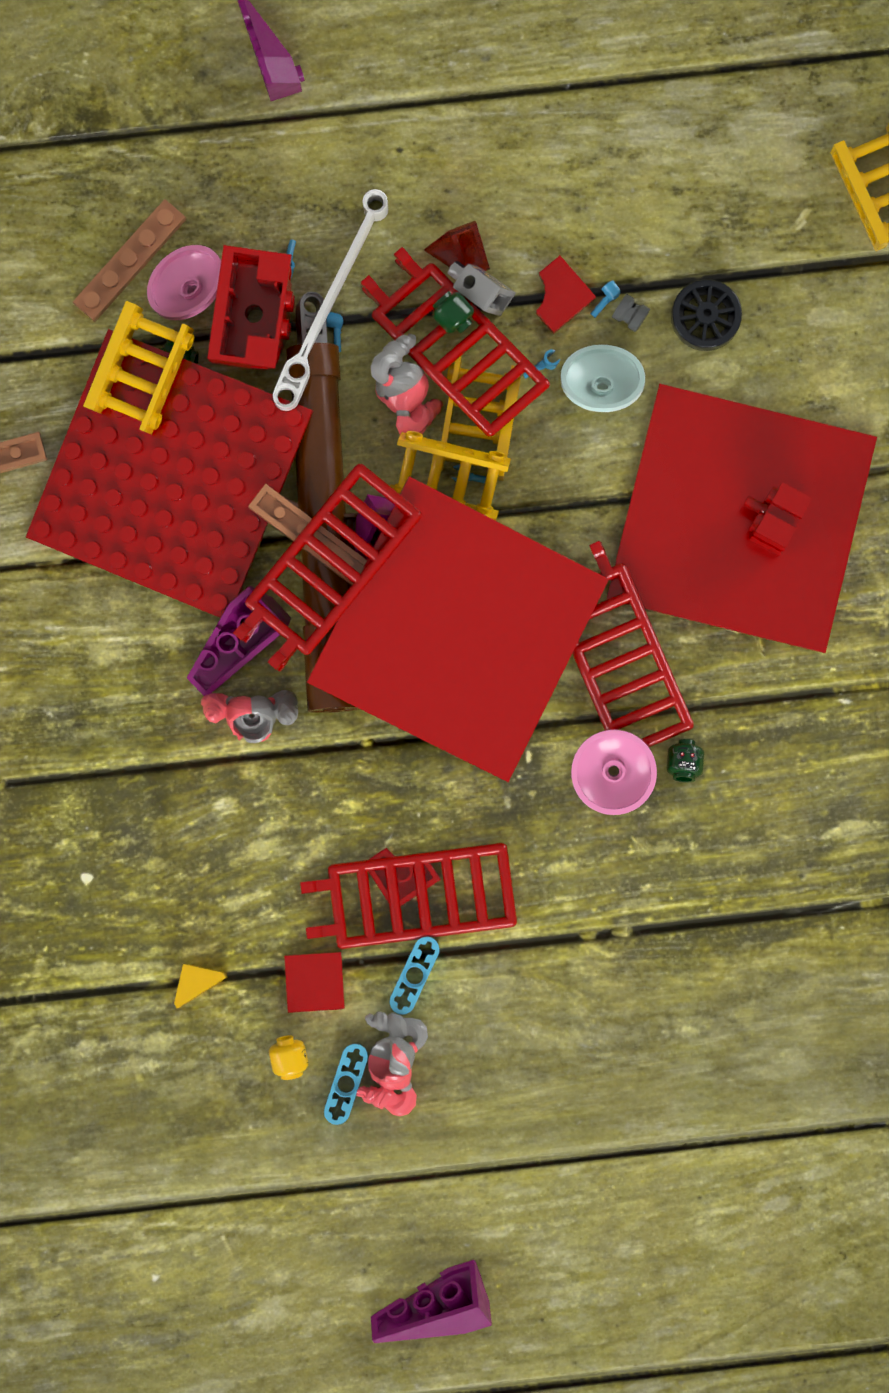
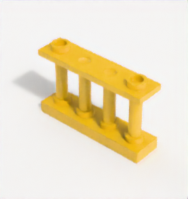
[830,123,889,252]
[83,301,194,435]
[441,357,521,481]
[385,431,511,521]

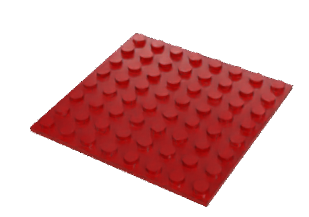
[26,329,313,618]
[606,383,877,654]
[307,476,609,782]

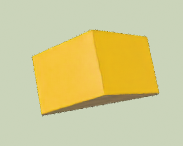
[174,964,228,1008]

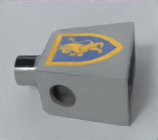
[448,261,516,316]

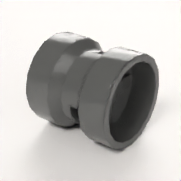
[612,294,650,332]

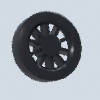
[671,279,742,351]

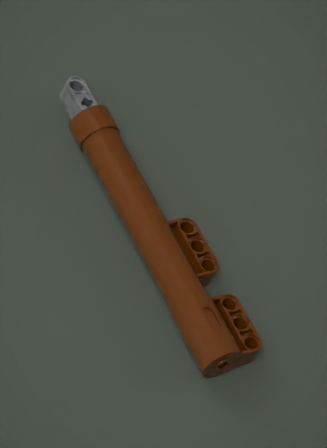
[286,292,361,713]

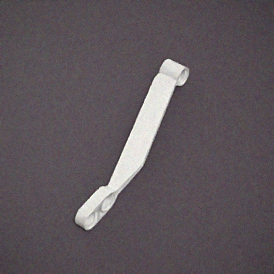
[273,189,388,411]

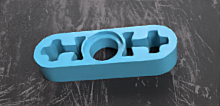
[390,937,439,1015]
[324,1043,368,1125]

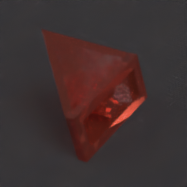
[424,221,490,271]

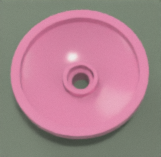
[147,245,221,320]
[571,730,657,815]

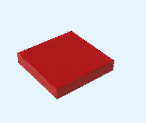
[284,952,345,1013]

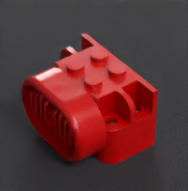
[207,245,295,370]

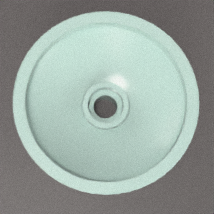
[561,345,645,412]

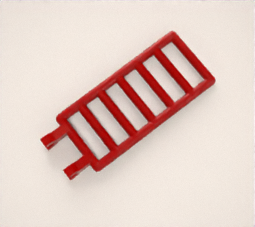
[361,247,550,437]
[233,463,422,672]
[572,541,694,747]
[300,843,517,949]

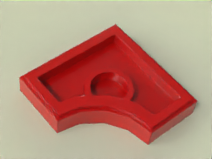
[535,255,596,334]
[368,848,441,906]

